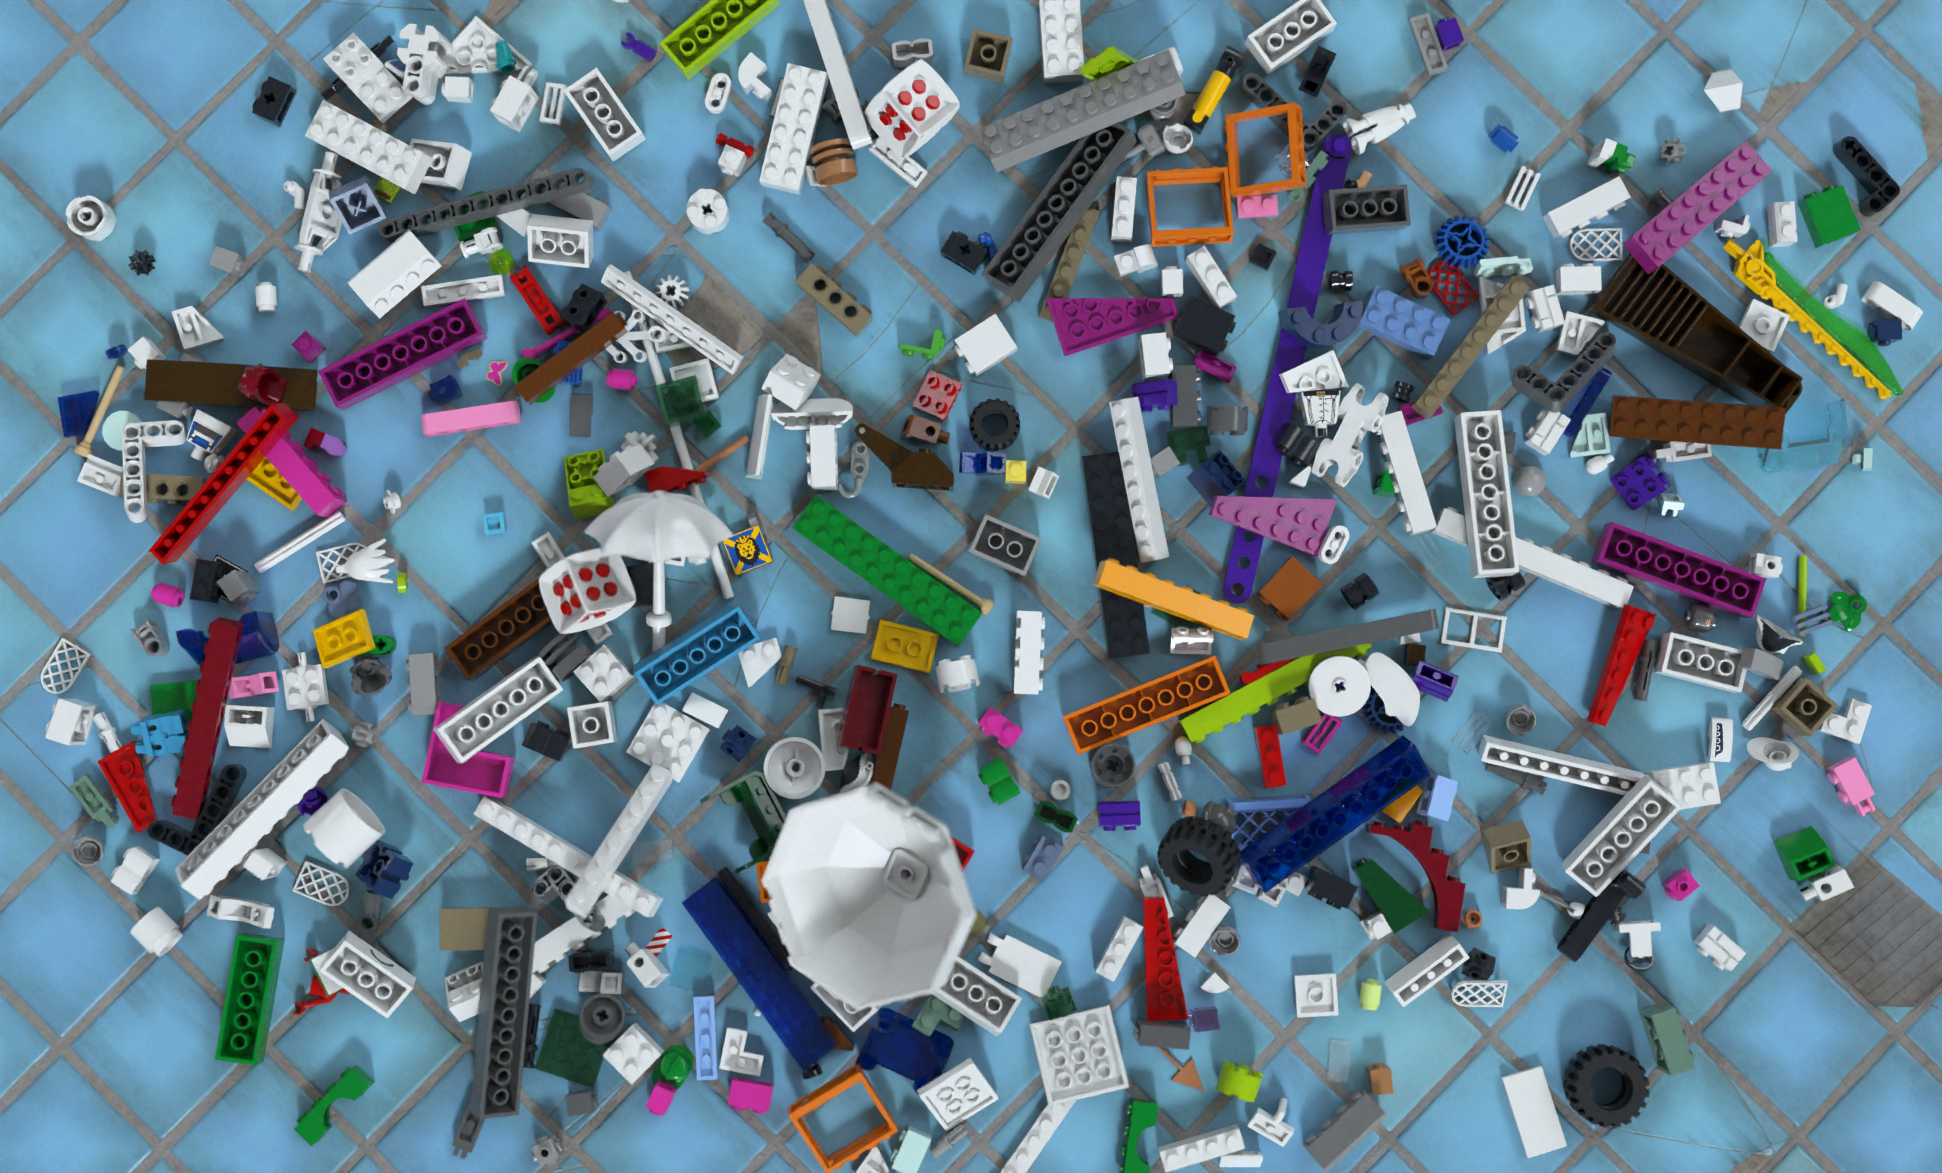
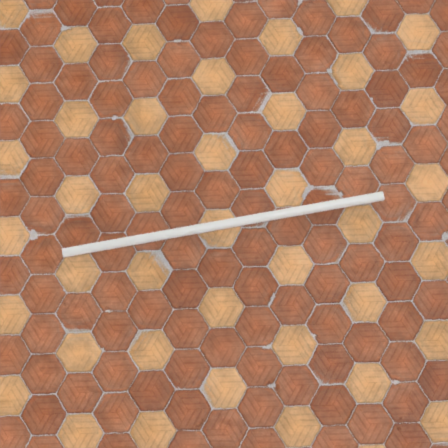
[624,271,734,600]

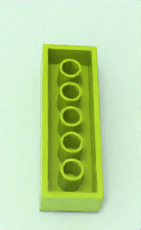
[659,0,780,80]

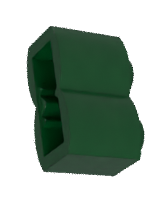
[1034,800,1078,832]

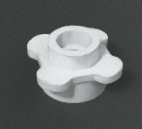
[204,453,224,473]
[383,490,401,514]

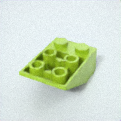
[564,449,615,520]

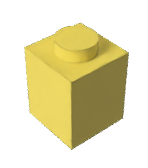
[1005,460,1027,484]

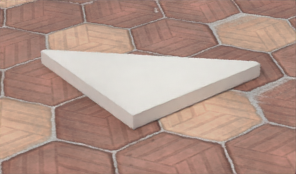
[439,16,535,76]

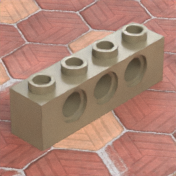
[795,263,873,337]
[119,471,208,505]

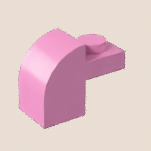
[229,671,279,699]

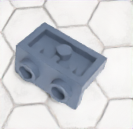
[1021,834,1064,882]

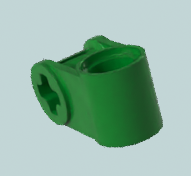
[358,635,397,656]

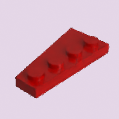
[97,741,158,832]

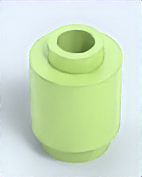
[1359,979,1382,1010]

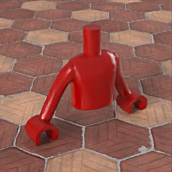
[293,948,350,1015]

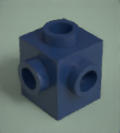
[720,725,757,762]

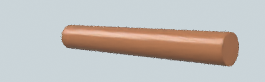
[696,434,750,471]

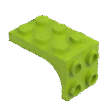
[1079,46,1138,81]

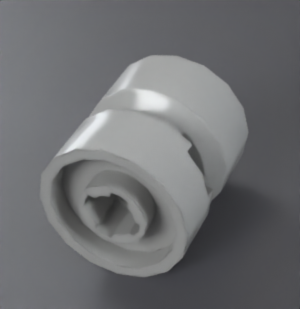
[1149,99,1177,121]

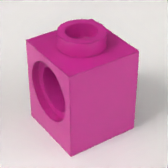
[645,1079,678,1116]

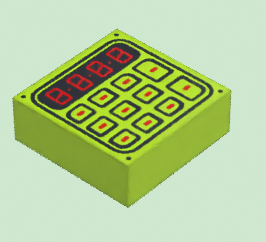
[374,177,401,204]

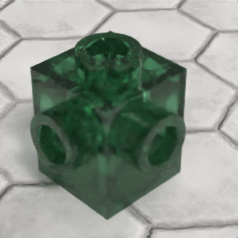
[1041,985,1077,1020]

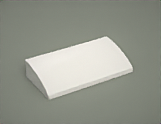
[745,394,774,480]

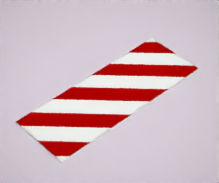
[642,927,673,963]

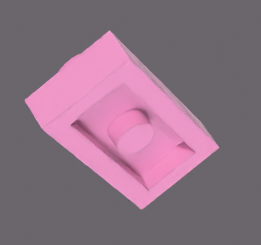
[1236,195,1278,218]

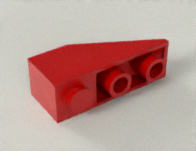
[644,466,713,493]

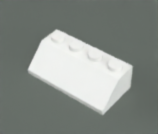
[347,230,441,319]

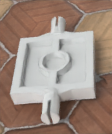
[282,652,329,722]

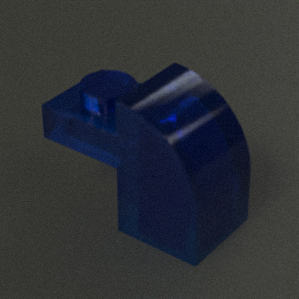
[959,452,1006,475]

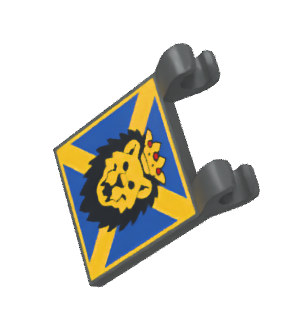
[722,511,774,576]

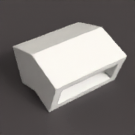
[1028,467,1059,499]

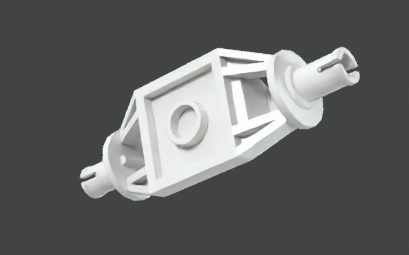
[294,152,342,273]

